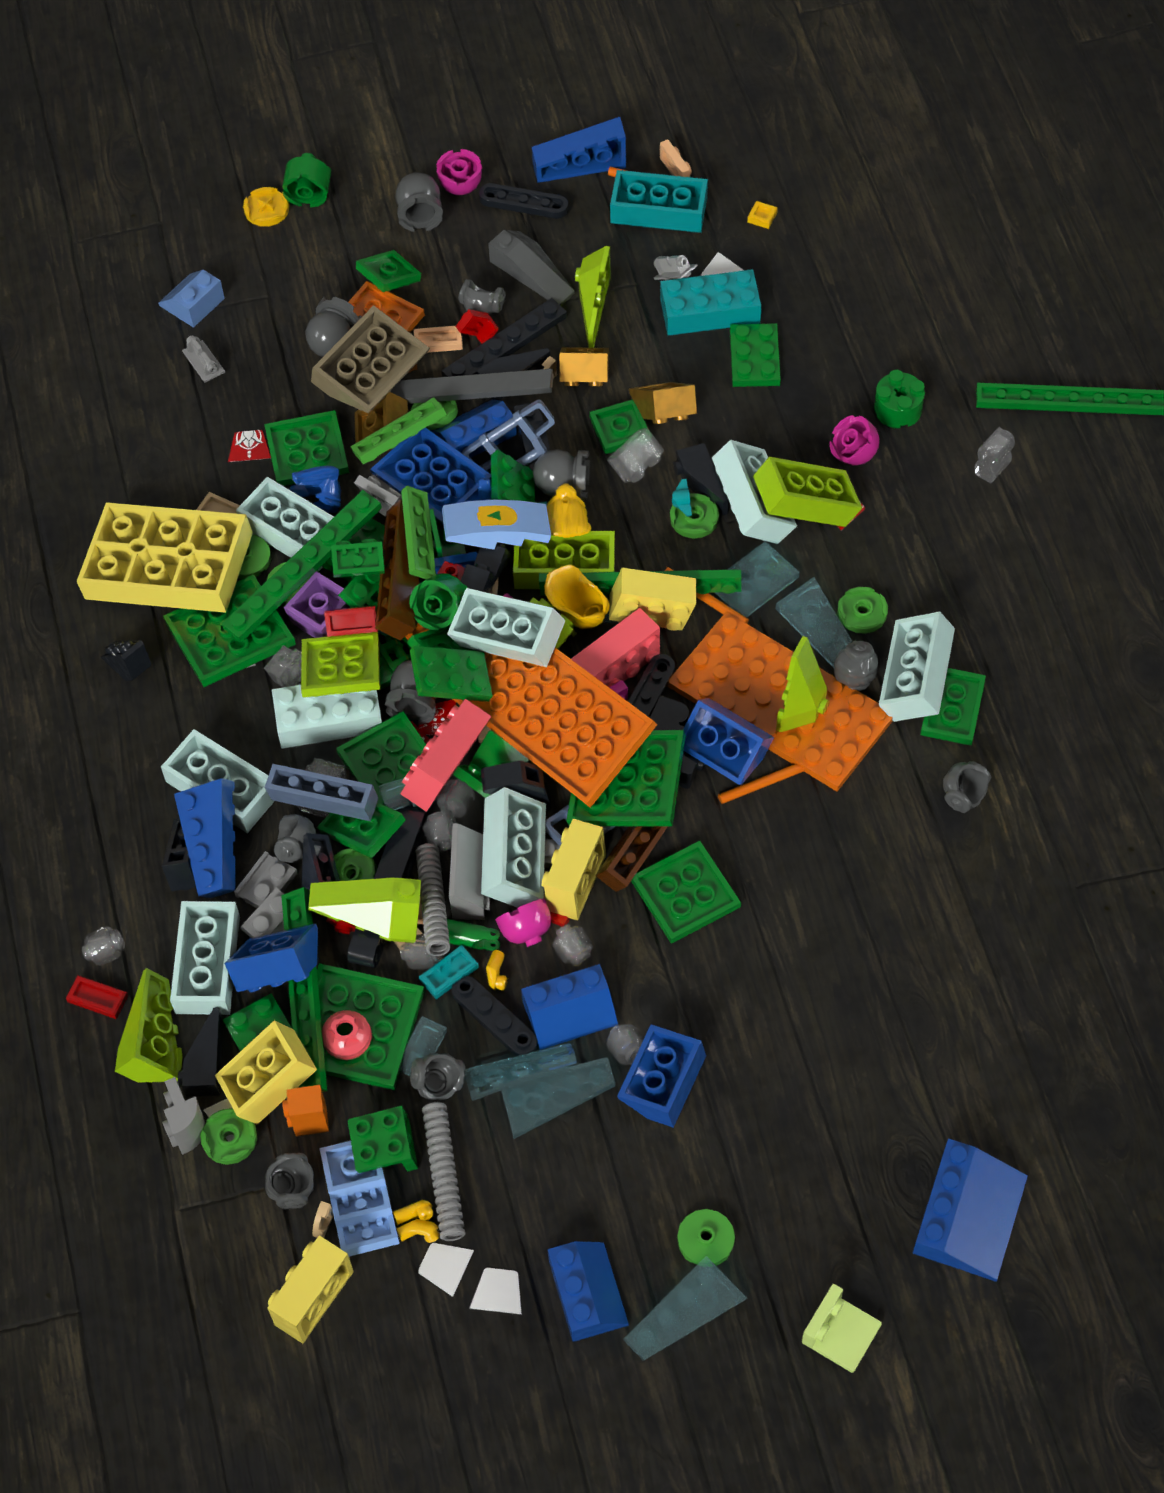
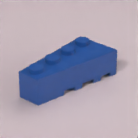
[532,117,626,183]
[174,778,235,898]

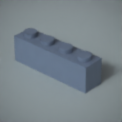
[264,764,379,821]

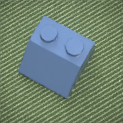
[159,270,225,328]

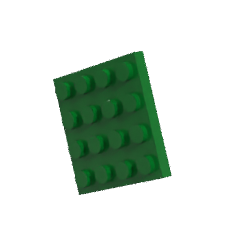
[163,574,296,687]
[566,730,686,826]
[317,963,425,1090]

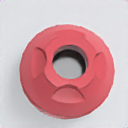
[322,1010,372,1060]

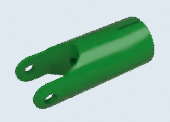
[447,919,500,951]

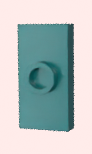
[419,945,479,999]

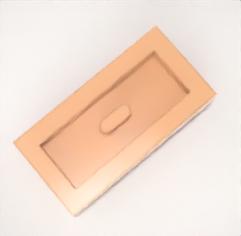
[660,140,692,177]
[414,326,463,353]

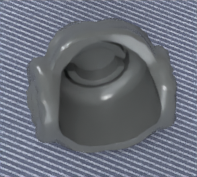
[458,279,506,315]
[834,640,878,691]
[943,761,991,813]
[274,814,316,863]
[410,1052,465,1100]
[265,1153,314,1209]

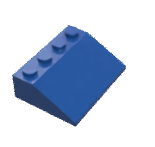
[370,428,491,525]
[913,1138,1028,1282]

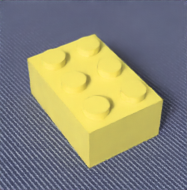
[609,568,696,631]
[541,819,606,921]
[215,1020,317,1124]
[268,1236,353,1343]

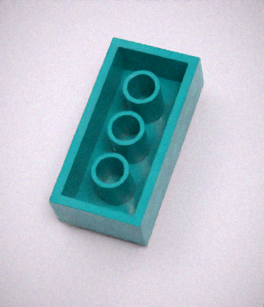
[610,170,708,233]
[660,269,761,336]

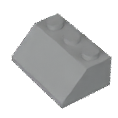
[449,823,490,920]

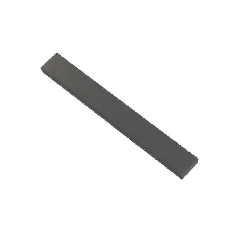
[390,369,554,404]

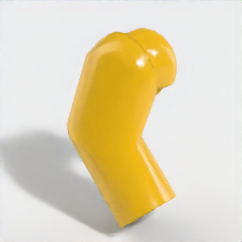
[486,950,507,990]
[392,1200,433,1225]
[396,1219,440,1243]

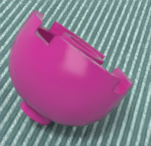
[437,149,482,195]
[829,415,880,466]
[495,899,551,947]

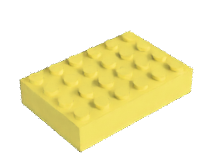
[77,503,253,613]

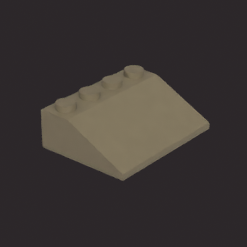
[311,305,430,414]

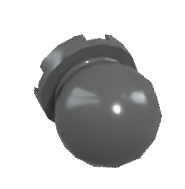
[395,172,443,232]
[305,297,362,357]
[533,449,590,499]
[385,660,437,725]

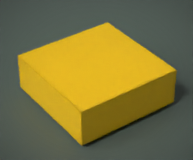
[747,201,777,229]

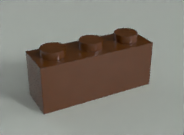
[595,826,668,892]

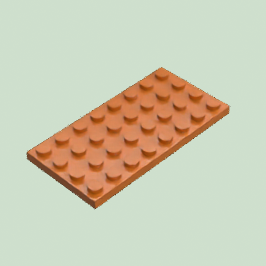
[667,611,893,792]
[452,648,657,808]

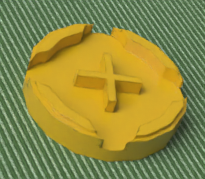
[243,187,289,226]

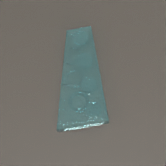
[775,577,852,668]
[465,1043,577,1101]
[500,1057,615,1139]
[623,1256,747,1361]

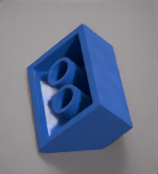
[430,400,517,458]
[683,698,774,785]
[224,924,318,992]
[521,964,618,1050]
[617,1025,706,1128]
[547,1241,629,1342]

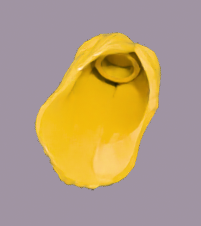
[547,483,591,538]
[544,565,610,629]

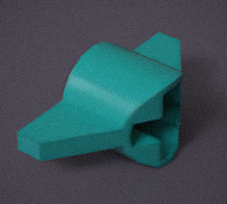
[672,479,692,517]

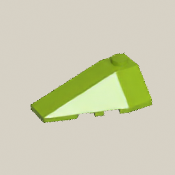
[575,246,611,348]
[776,636,829,732]
[308,878,421,943]
[115,968,183,1082]

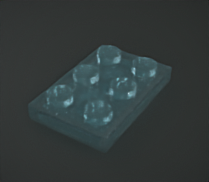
[715,541,799,617]

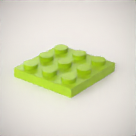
[301,632,380,698]

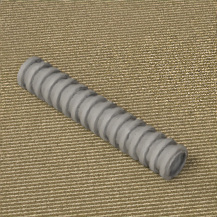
[416,843,450,956]
[422,1102,465,1241]

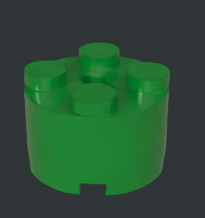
[282,153,331,207]
[874,370,925,428]
[409,573,468,630]

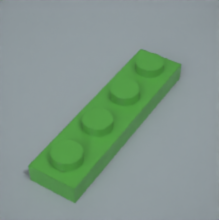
[351,397,447,465]
[401,486,436,579]

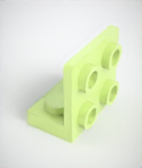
[802,1284,881,1373]

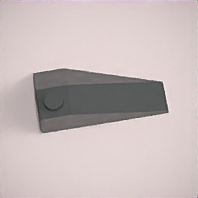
[488,230,575,306]

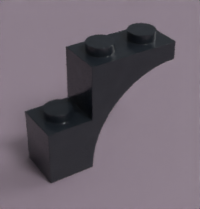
[461,542,514,593]

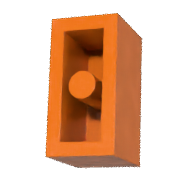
[282,1085,329,1136]

